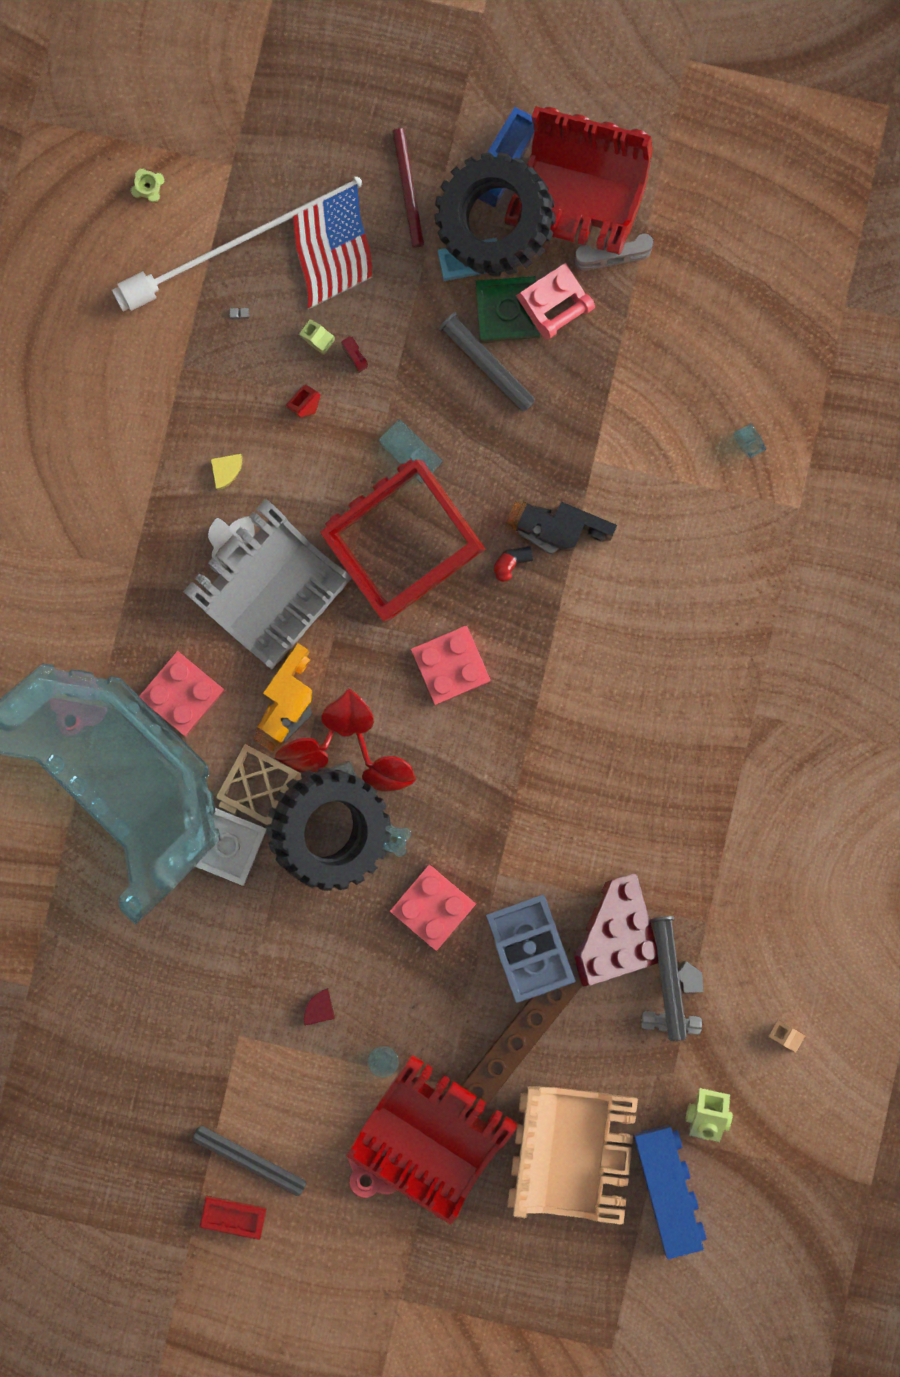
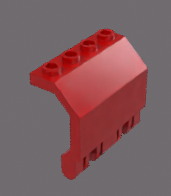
[504,106,653,255]
[346,1054,518,1225]

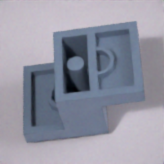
[486,894,575,1003]

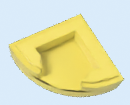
[211,454,242,490]

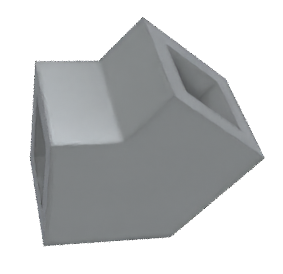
[678,961,703,993]

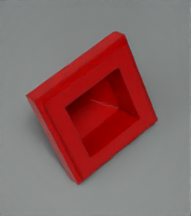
[285,384,321,417]

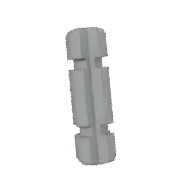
[641,1011,702,1035]

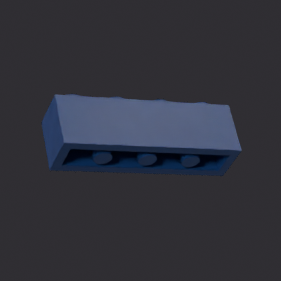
[633,1124,707,1260]

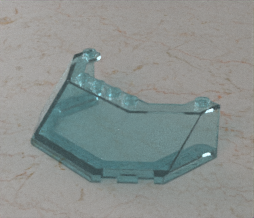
[0,663,220,925]

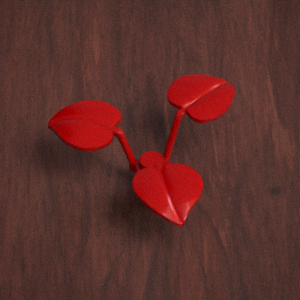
[275,688,416,791]

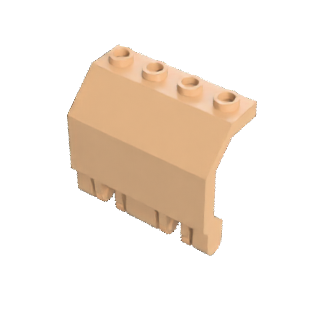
[508,1086,638,1224]

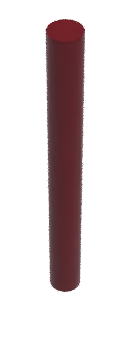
[393,128,424,248]

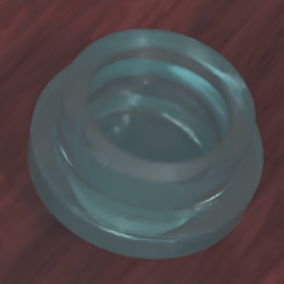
[368,1046,399,1078]

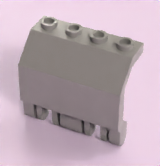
[183,499,352,669]

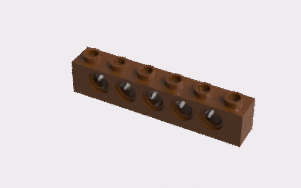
[460,947,582,1108]

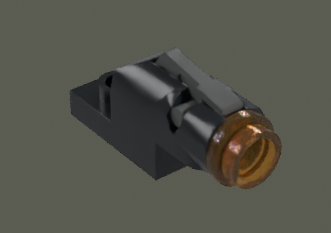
[506,501,617,554]

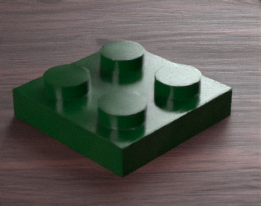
[476,276,540,342]

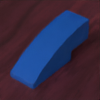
[478,107,534,207]

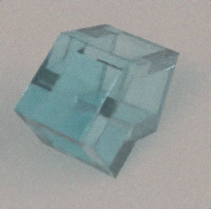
[733,423,766,458]

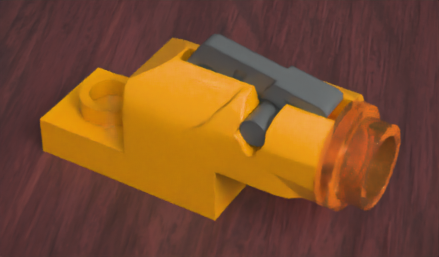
[253,643,312,752]

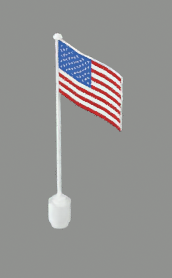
[112,177,372,312]

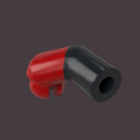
[493,546,533,582]

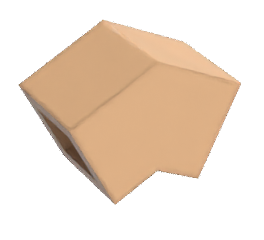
[769,1020,805,1053]

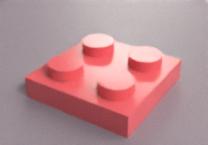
[411,625,491,706]
[138,651,225,737]
[390,864,476,951]

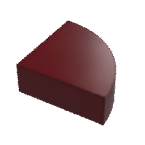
[341,336,368,373]
[304,988,335,1026]

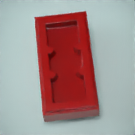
[199,1195,267,1240]

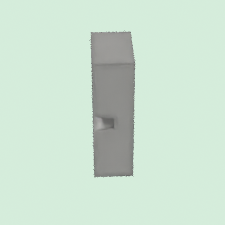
[230,308,249,319]

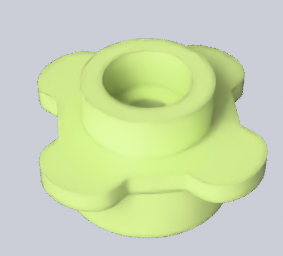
[131,169,165,202]

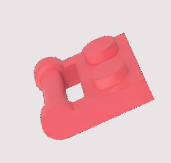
[516,263,595,340]

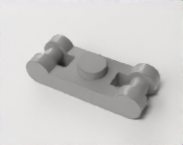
[574,234,653,271]

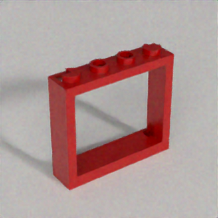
[320,459,486,621]

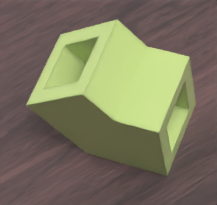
[299,320,335,355]

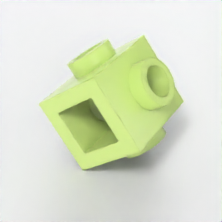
[686,1088,732,1142]

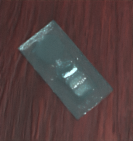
[378,419,443,484]

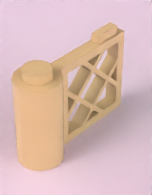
[216,744,302,825]

